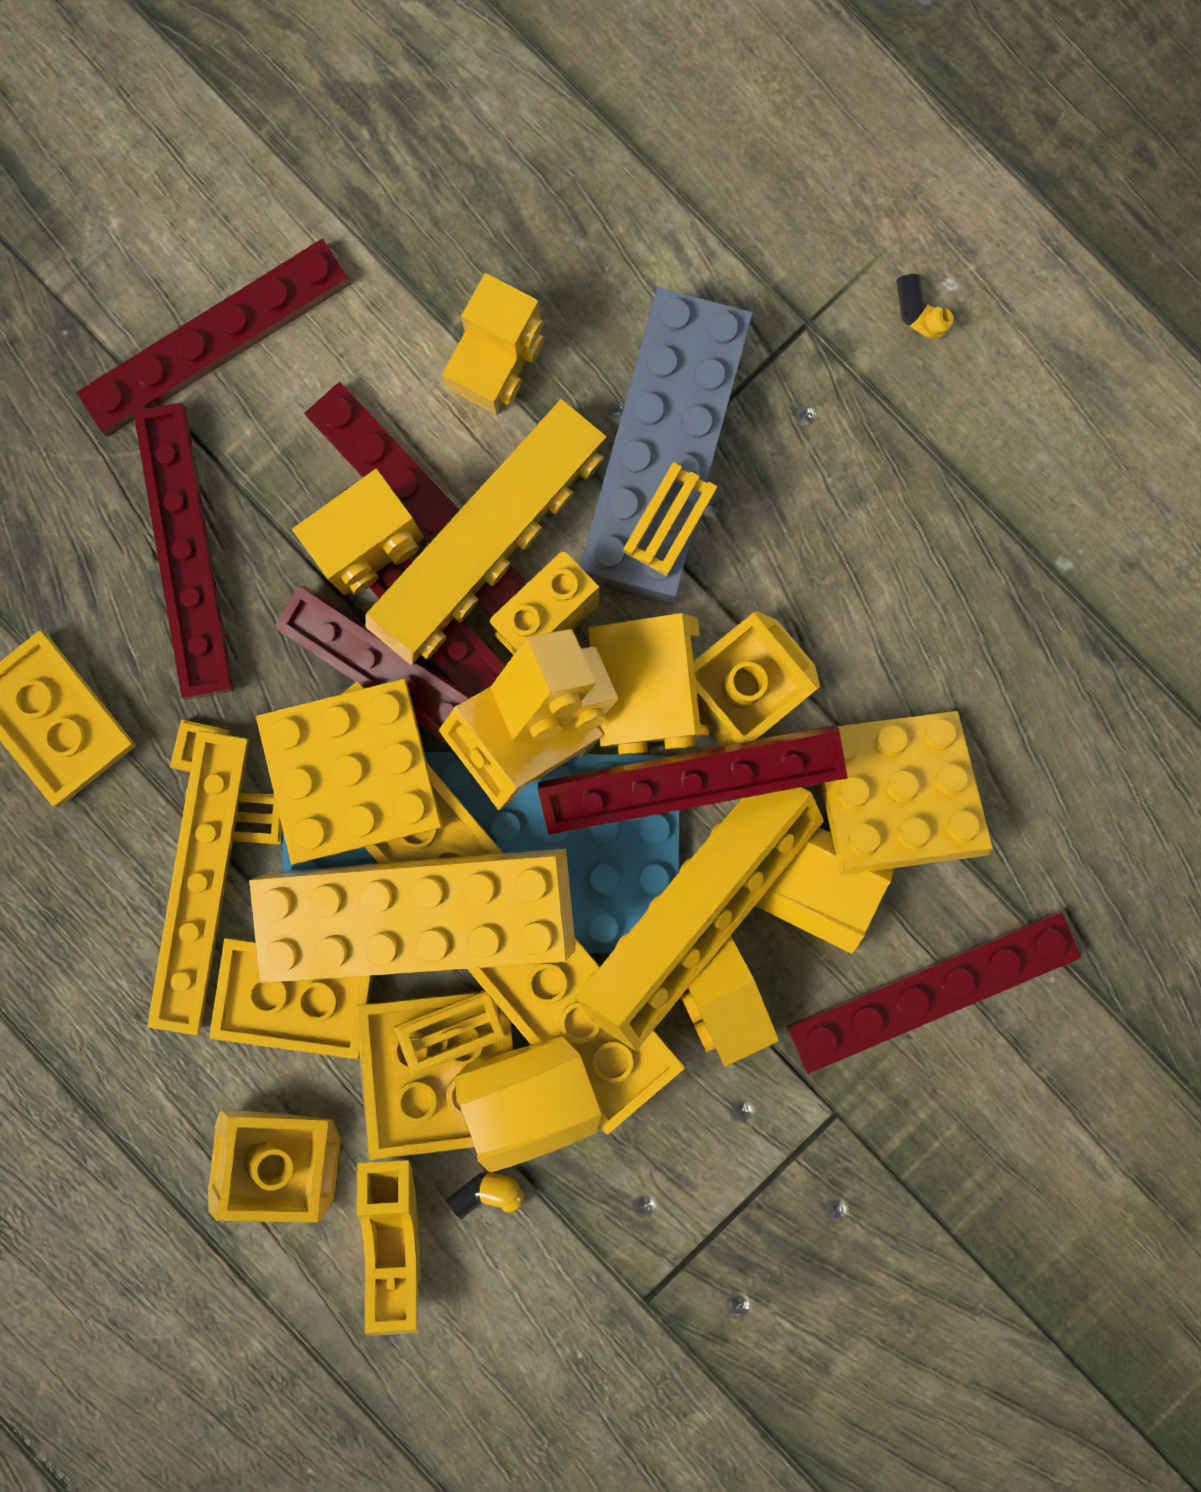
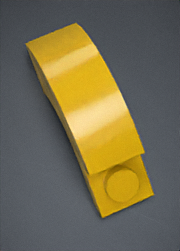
[357,1160,421,1336]

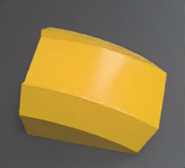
[693,610,820,746]
[755,827,895,954]
[455,1036,601,1173]
[208,1110,341,1222]

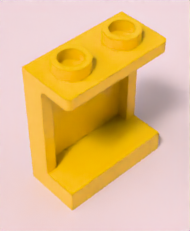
[490,552,599,655]
[588,613,709,755]
[439,687,603,810]

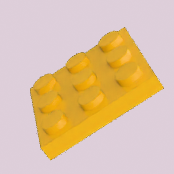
[256,679,443,865]
[821,711,993,875]
[356,991,513,1160]

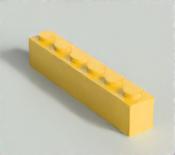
[366,399,607,666]
[575,787,824,1051]

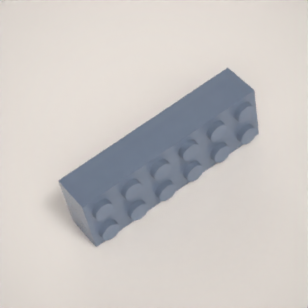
[580,287,753,606]

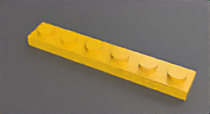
[147,730,250,1035]

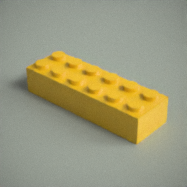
[249,848,576,983]

